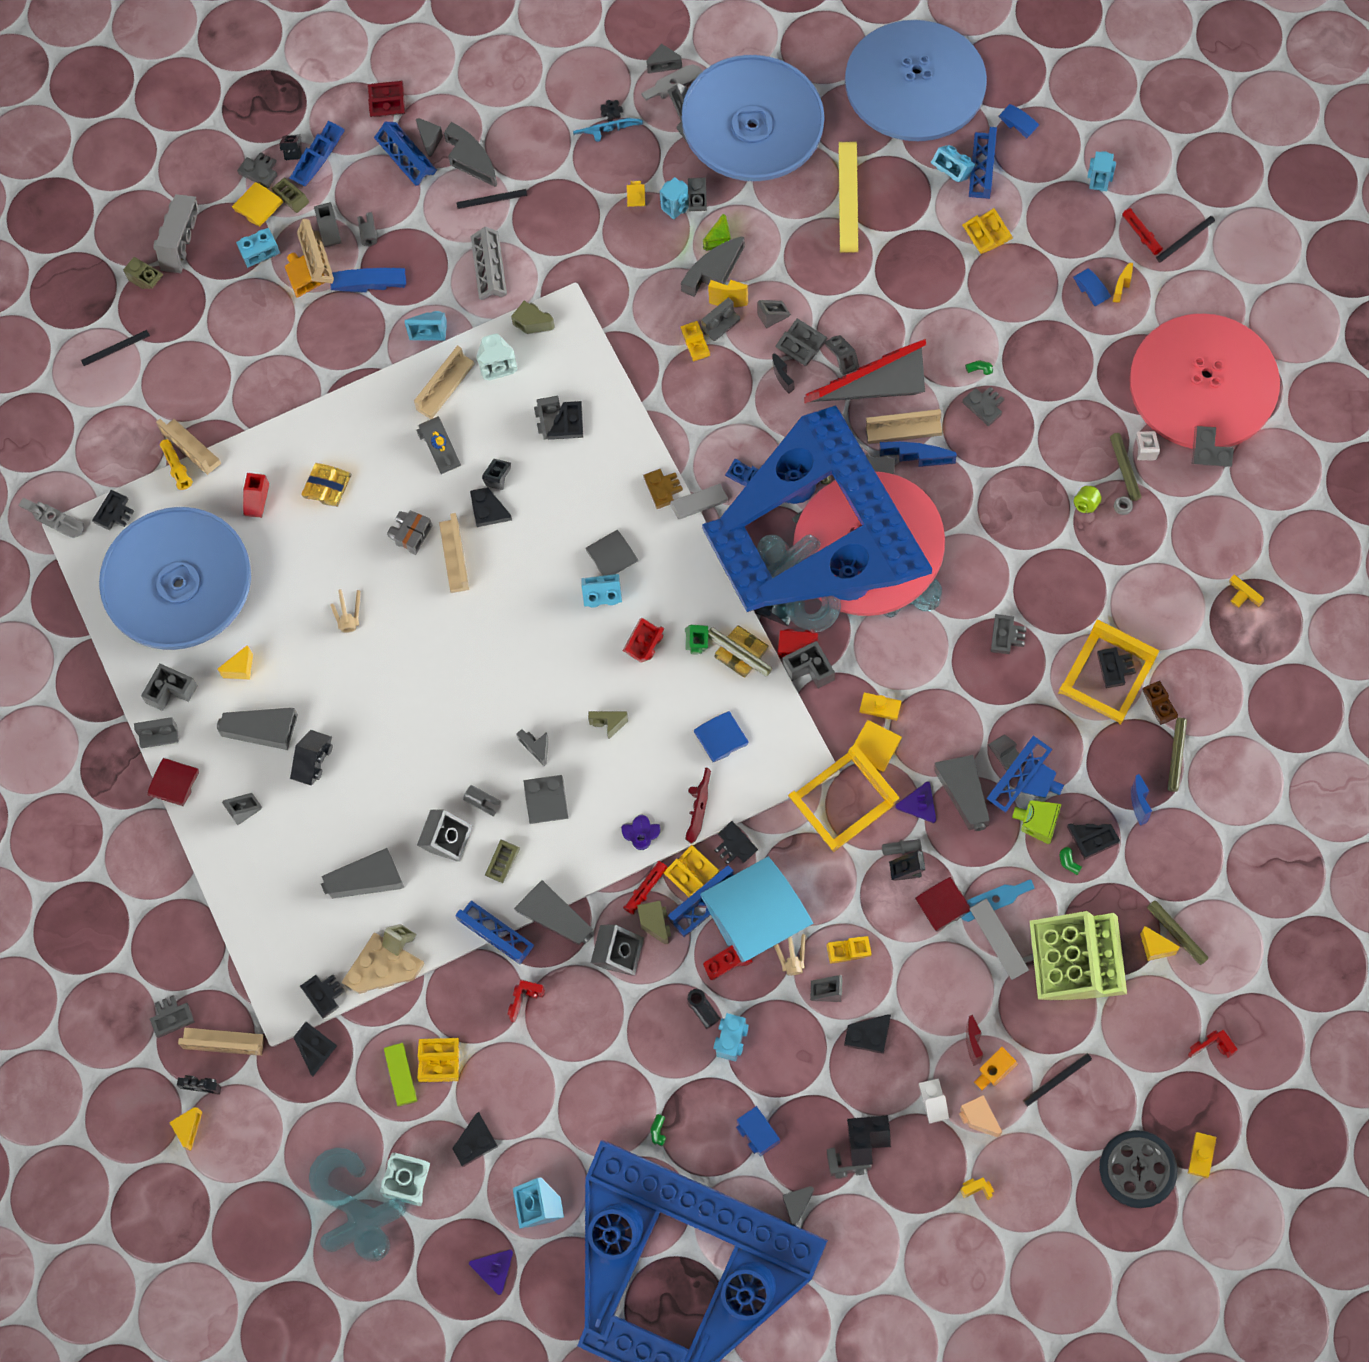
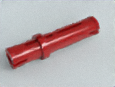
[1122,208,1163,255]
[623,861,668,915]

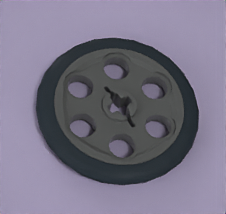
[1099,1130,1178,1208]

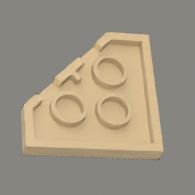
[341,932,425,994]

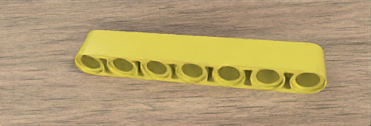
[839,142,858,253]

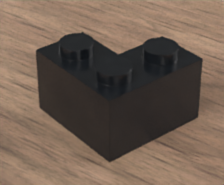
[290,730,333,786]
[847,1115,891,1166]

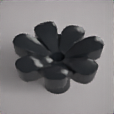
[600,100,623,122]

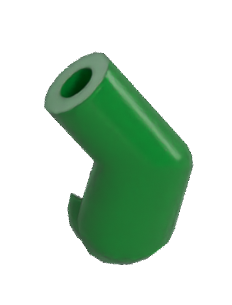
[965,360,993,375]
[1059,847,1082,875]
[651,1114,666,1146]

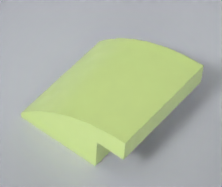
[1030,911,1127,1000]

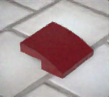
[368,81,405,117]
[147,758,199,806]
[915,877,970,932]
[966,1015,984,1066]

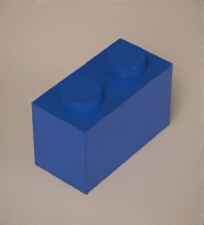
[736,1106,780,1157]

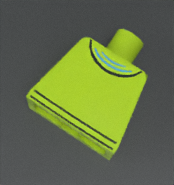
[1012,800,1061,844]

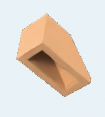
[959,1095,1002,1137]

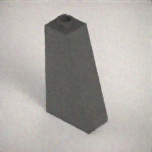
[217,708,298,750]
[934,755,990,831]
[321,848,404,899]
[514,880,593,945]

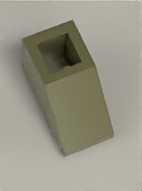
[123,257,163,289]
[511,300,555,334]
[637,901,671,944]

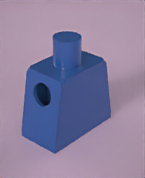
[1015,756,1064,798]

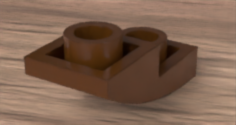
[1142,681,1178,725]

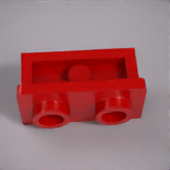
[622,618,665,663]

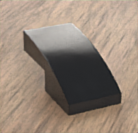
[772,353,794,394]

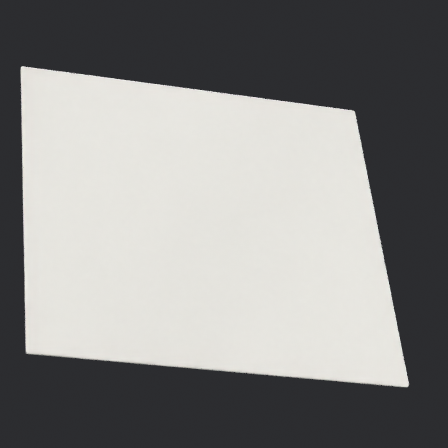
[42,283,840,1047]

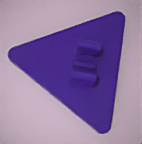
[896,782,936,823]
[469,1250,513,1295]

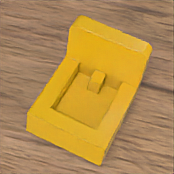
[627,181,646,207]
[960,1177,994,1200]

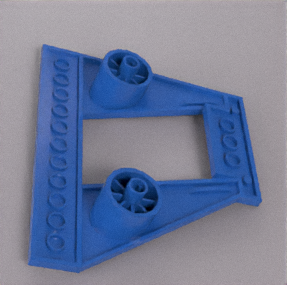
[702,405,932,612]
[577,1140,828,1362]

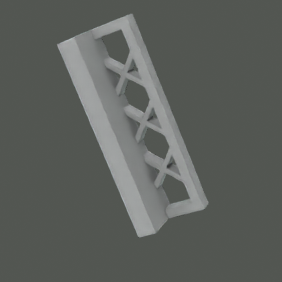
[471,227,507,300]

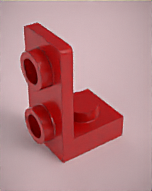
[703,945,753,980]
[507,979,545,1022]
[1188,1029,1238,1058]

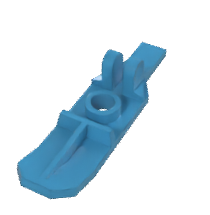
[573,118,643,142]
[961,879,1035,922]

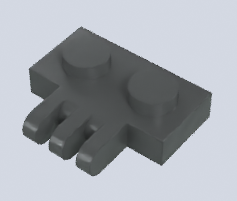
[237,152,277,189]
[962,387,1004,427]
[991,614,1026,654]
[150,995,195,1038]

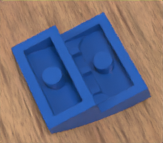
[694,711,749,762]
[1131,774,1152,826]

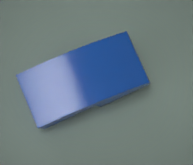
[998,104,1039,139]
[1073,268,1111,307]
[725,459,759,486]

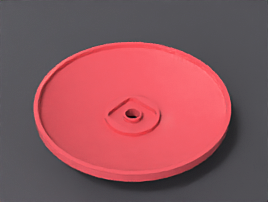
[1130,314,1280,449]
[793,472,945,616]

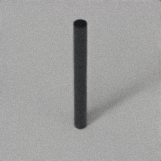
[456,189,527,209]
[1156,216,1215,263]
[81,330,150,366]
[1023,1053,1092,1107]

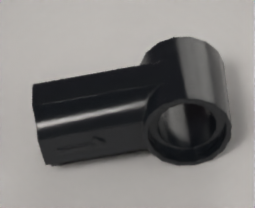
[687,989,721,1029]

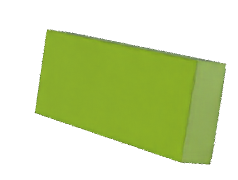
[384,1043,417,1107]

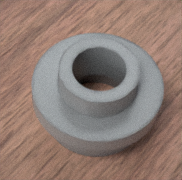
[1114,496,1133,515]

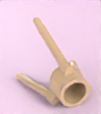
[330,589,361,633]
[774,934,805,976]

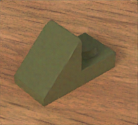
[588,711,628,739]
[382,924,417,956]

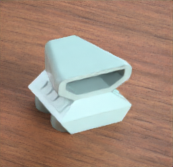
[477,334,517,381]
[379,1153,430,1206]

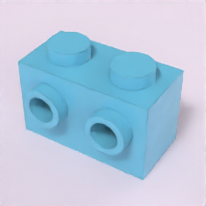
[931,145,976,182]
[1087,151,1116,191]
[660,177,689,220]
[236,228,280,268]
[581,574,622,608]
[713,1013,749,1062]

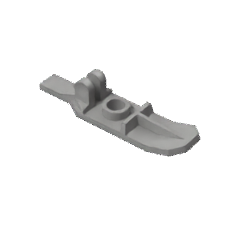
[641,64,703,101]
[18,498,84,538]

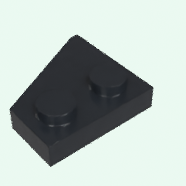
[547,401,583,440]
[470,487,512,527]
[1067,823,1120,860]
[844,1014,891,1054]
[293,1021,337,1076]
[452,1112,498,1167]

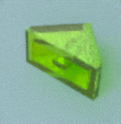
[703,214,731,251]

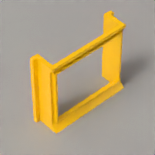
[1058,619,1159,725]
[788,744,900,852]

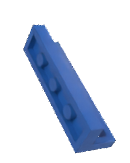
[374,122,437,186]
[969,127,997,199]
[986,735,1053,813]
[668,865,734,937]
[455,900,534,965]

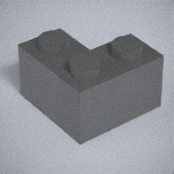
[1191,426,1234,467]
[783,641,835,689]
[141,663,198,711]

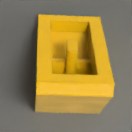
[217,645,253,680]
[1140,926,1180,961]
[169,1107,202,1151]

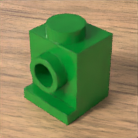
[685,625,708,654]

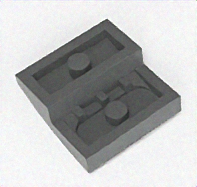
[775,318,828,366]
[585,529,638,576]

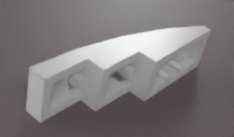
[969,898,1029,980]

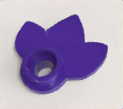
[621,814,660,850]

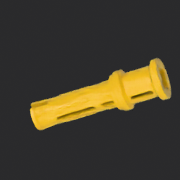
[159,439,193,490]

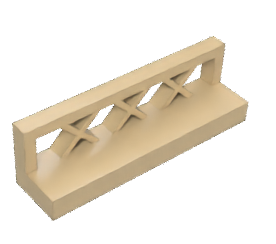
[297,219,334,283]
[414,345,475,419]
[866,409,942,444]
[156,419,221,475]
[439,513,469,593]
[178,1028,265,1056]

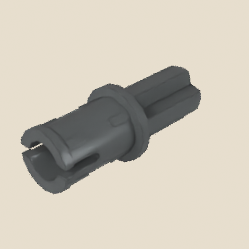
[882,839,922,856]

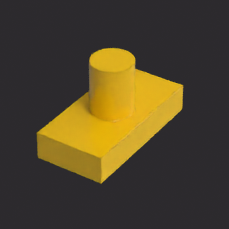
[1229,574,1264,608]
[859,692,901,721]
[1188,1132,1217,1178]

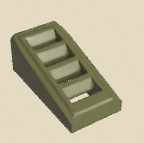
[271,177,309,213]
[485,839,520,883]

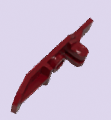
[685,767,711,844]

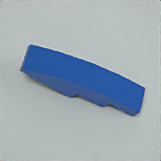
[290,120,345,187]
[330,268,406,293]
[879,441,957,467]

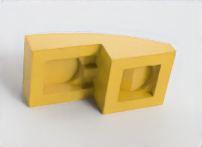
[1113,262,1133,303]
[680,321,710,362]
[826,936,872,964]

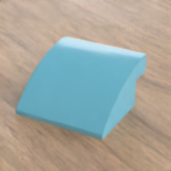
[700,856,814,963]

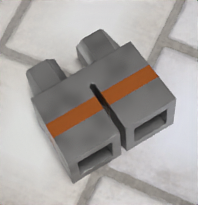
[387,510,432,555]

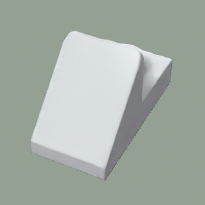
[1136,431,1160,460]
[919,1078,949,1124]

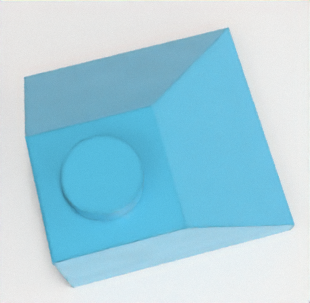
[405,311,447,341]
[512,1178,564,1229]

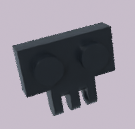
[92,490,134,530]
[1097,647,1136,689]
[714,821,758,865]
[300,975,345,1019]
[177,1075,221,1095]

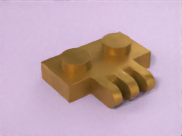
[643,468,683,509]

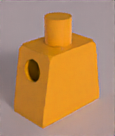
[284,252,325,298]
[974,1047,1018,1090]

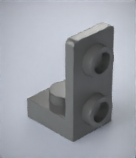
[825,335,859,376]
[534,396,560,440]
[826,1148,871,1179]

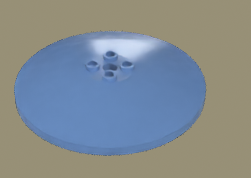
[845,20,987,141]
[682,55,824,181]
[99,507,251,650]

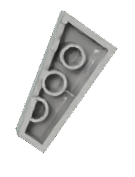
[154,194,199,273]

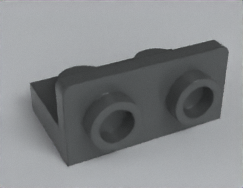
[701,297,740,341]
[134,717,179,748]

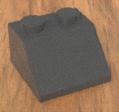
[523,775,568,824]
[417,809,473,861]
[590,925,644,976]

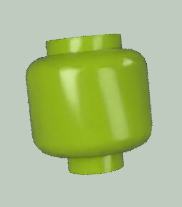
[1073,486,1101,514]

